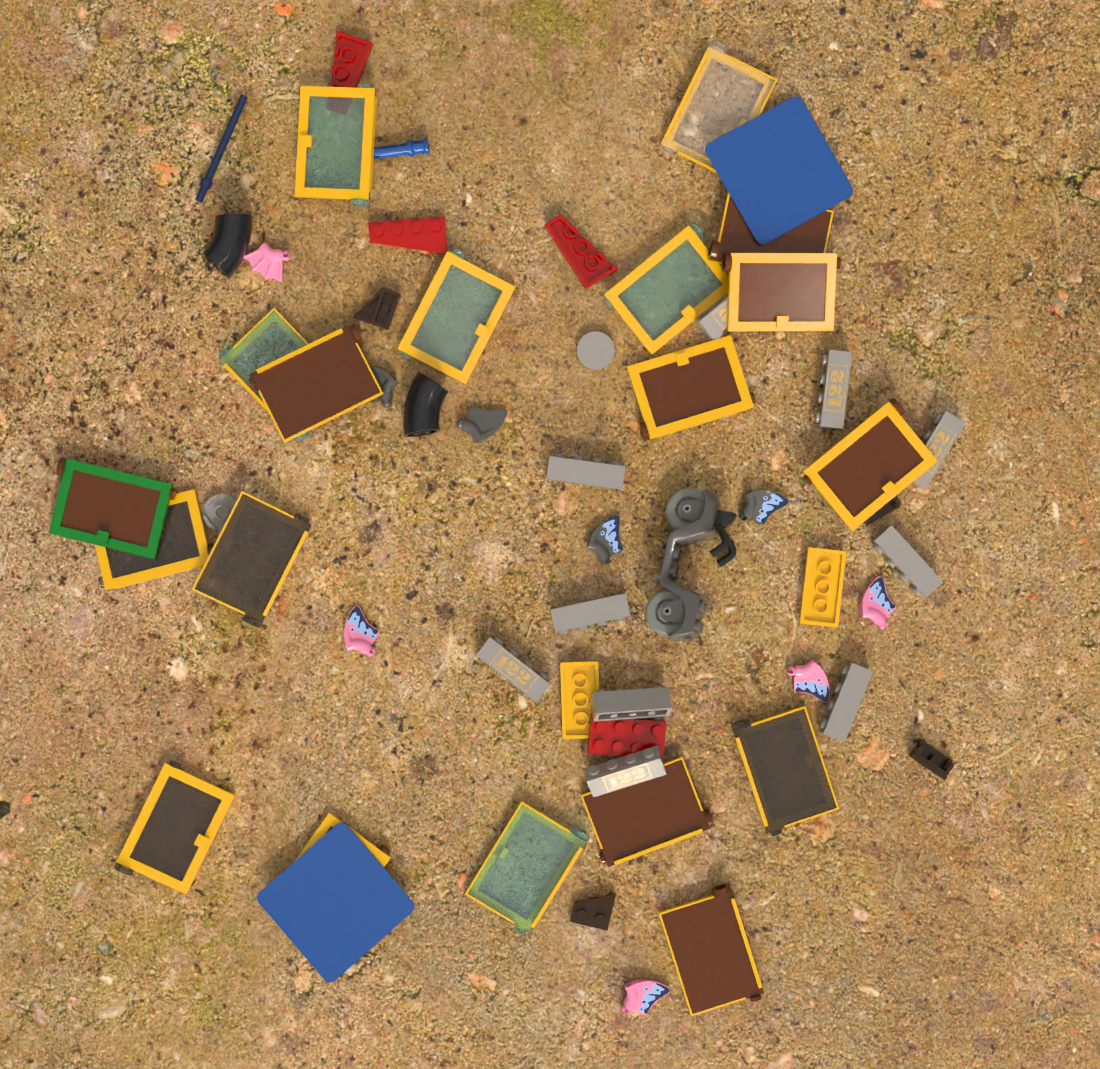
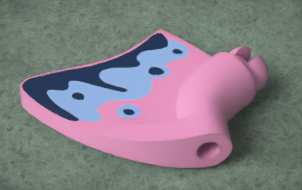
[860,576,897,629]
[344,606,380,657]
[788,659,829,702]
[621,979,670,1015]

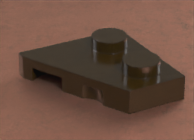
[353,287,401,331]
[570,893,616,931]

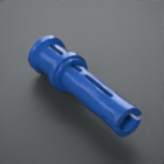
[373,137,430,160]

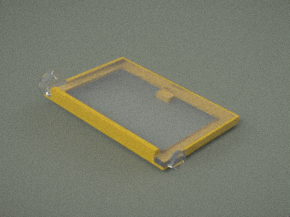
[660,40,778,173]

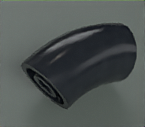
[202,214,252,279]
[403,371,448,437]

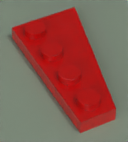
[327,30,373,116]
[544,214,618,290]
[368,216,448,255]

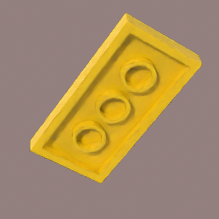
[799,547,847,628]
[560,661,599,739]

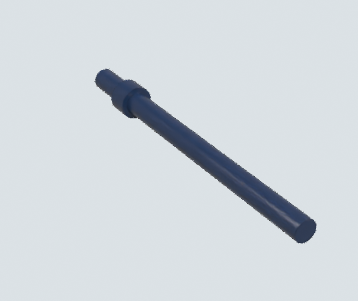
[195,95,248,203]

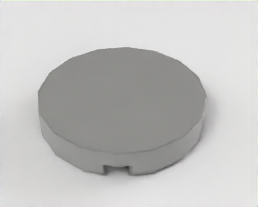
[577,331,615,370]
[203,493,242,531]

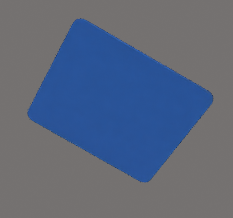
[705,96,853,245]
[257,823,415,982]

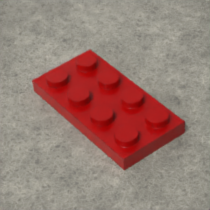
[587,714,667,759]

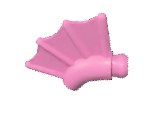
[244,243,290,282]

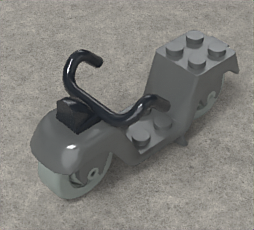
[645,488,737,642]

